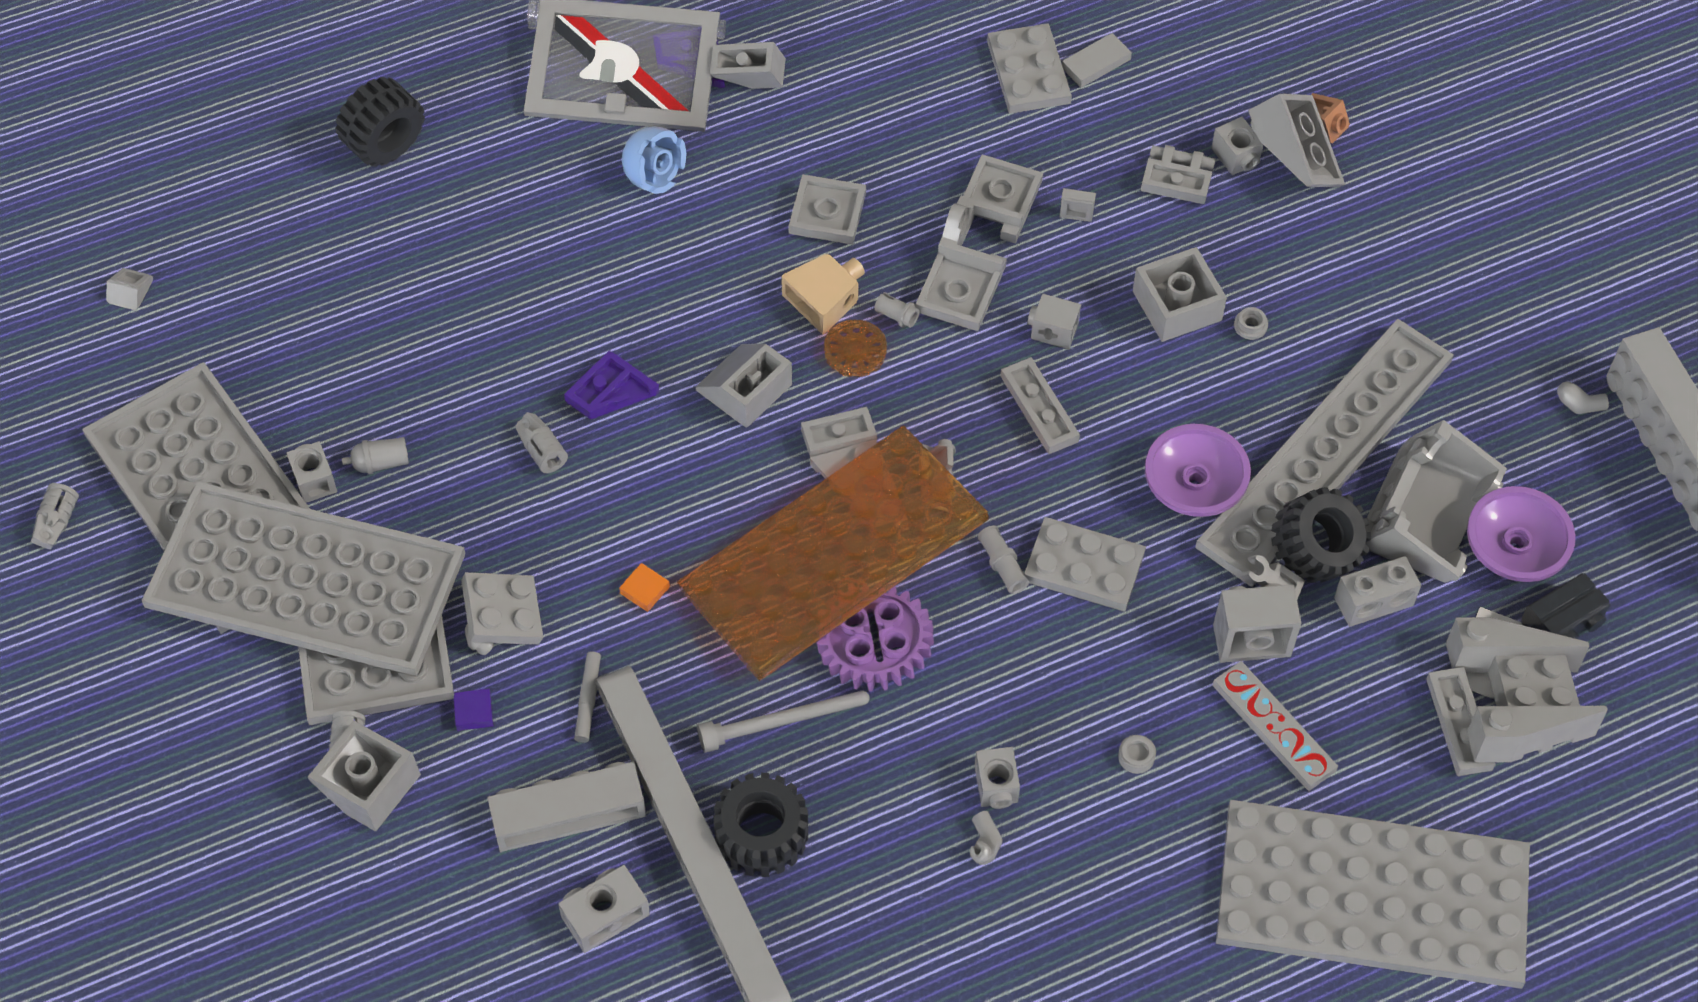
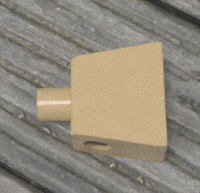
[782,254,865,335]

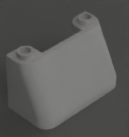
[1365,420,1507,583]

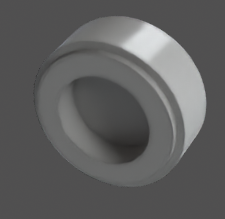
[1118,735,1156,774]

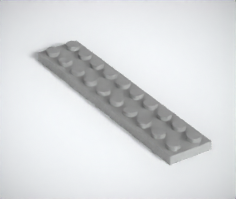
[1195,319,1454,588]

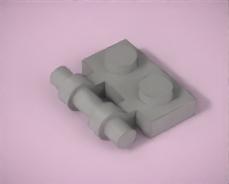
[1141,145,1216,205]

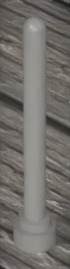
[697,691,870,753]

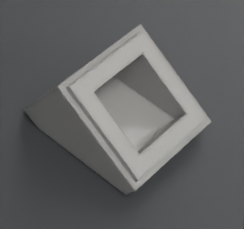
[106,268,153,310]

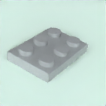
[987,23,1072,114]
[1024,517,1146,612]

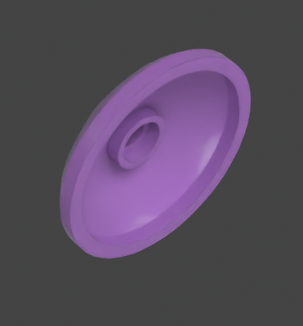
[1145,424,1251,517]
[1467,486,1575,582]

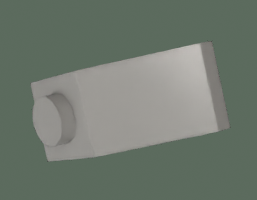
[710,42,786,89]

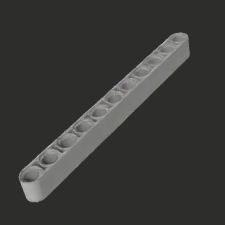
[596,666,792,1002]

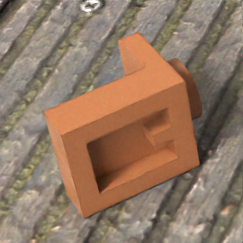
[1311,93,1350,143]

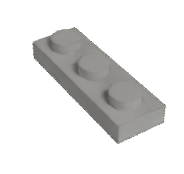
[1001,357,1080,455]
[1426,667,1496,776]

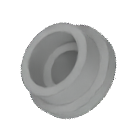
[1234,307,1268,340]

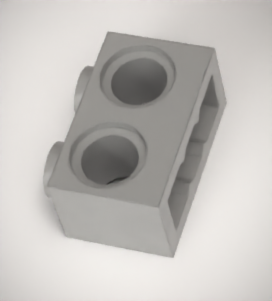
[1334,556,1421,627]

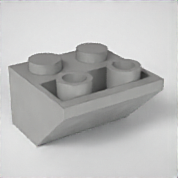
[696,343,792,428]

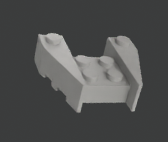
[1446,617,1607,762]

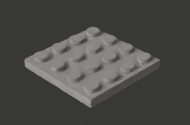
[298,615,454,725]

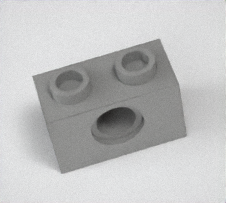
[558,865,650,954]

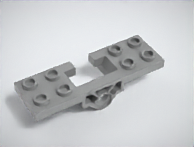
[915,154,1043,331]

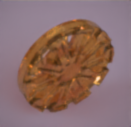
[824,319,887,378]

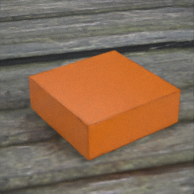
[619,563,670,612]

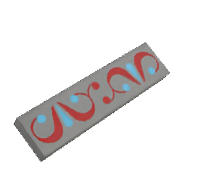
[1212,661,1338,791]

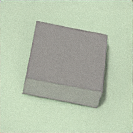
[1060,188,1096,222]

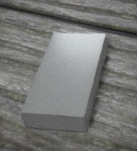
[1062,33,1132,88]

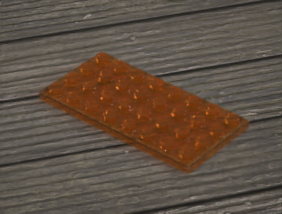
[677,425,989,682]

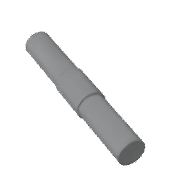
[574,652,601,743]

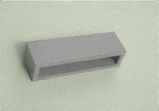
[487,762,646,852]

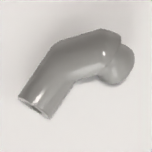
[1557,382,1609,414]

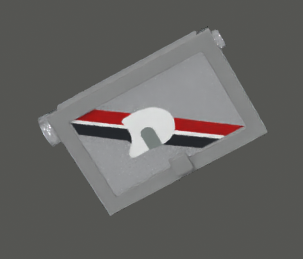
[524,0,726,132]

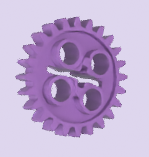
[817,584,934,691]

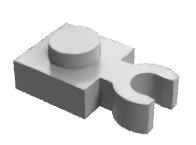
[1241,555,1305,599]

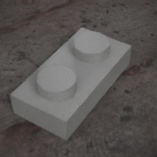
[801,407,877,457]

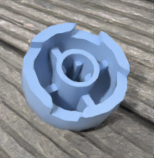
[622,126,686,194]

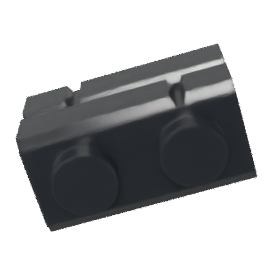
[1521,573,1610,639]

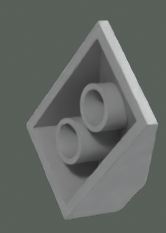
[1248,94,1345,187]

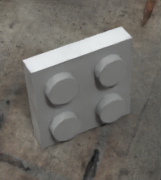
[789,174,866,245]
[461,572,543,645]

